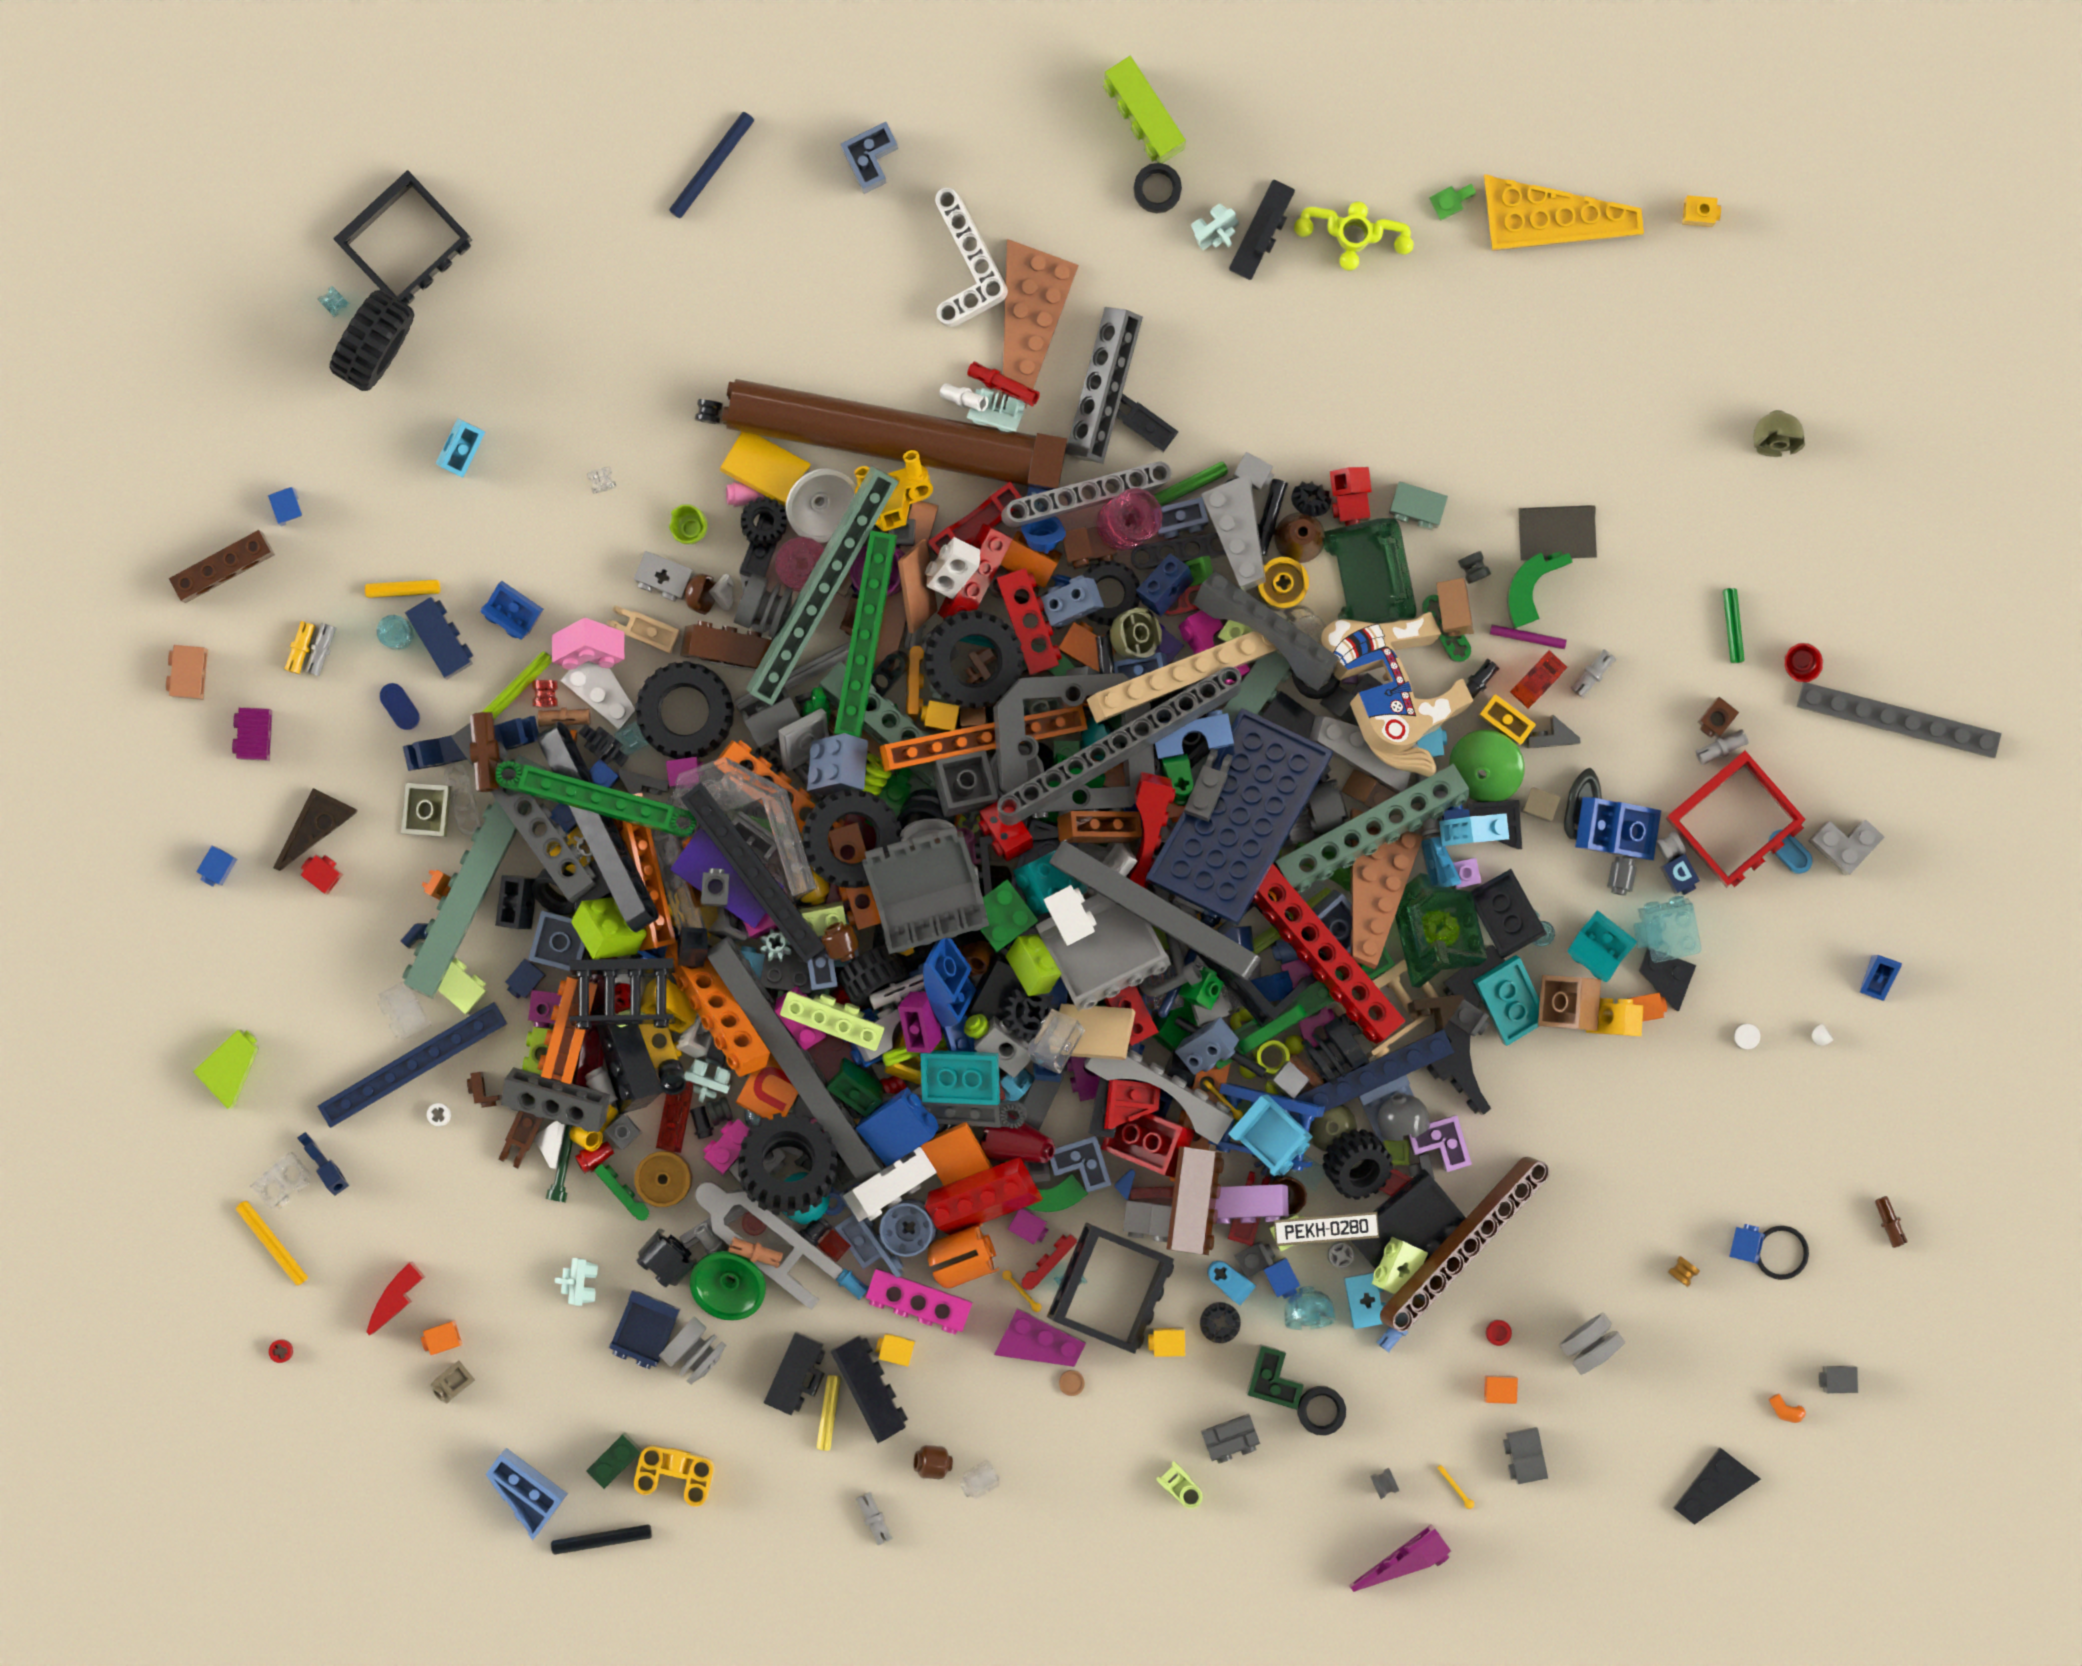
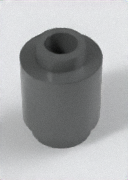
[1607,857,1637,896]

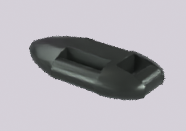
[1564,768,1602,840]

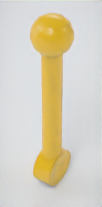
[1203,1079,1243,1120]
[1002,1270,1042,1313]
[1437,1465,1474,1509]

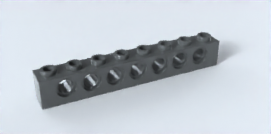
[451,723,597,903]

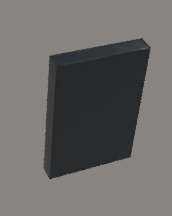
[1466,869,1547,959]

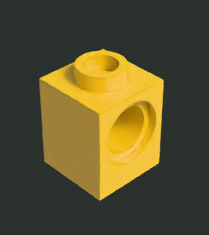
[875,1333,915,1367]

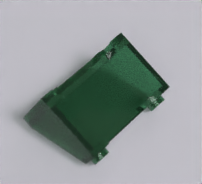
[1323,518,1417,624]

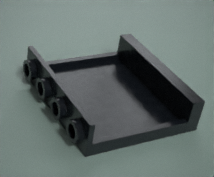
[1350,1169,1481,1302]

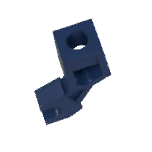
[297,1132,349,1196]

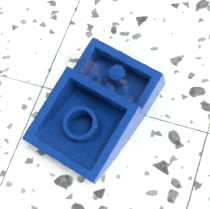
[1575,797,1661,861]
[923,938,976,1027]

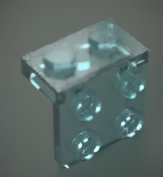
[1638,896,1702,963]

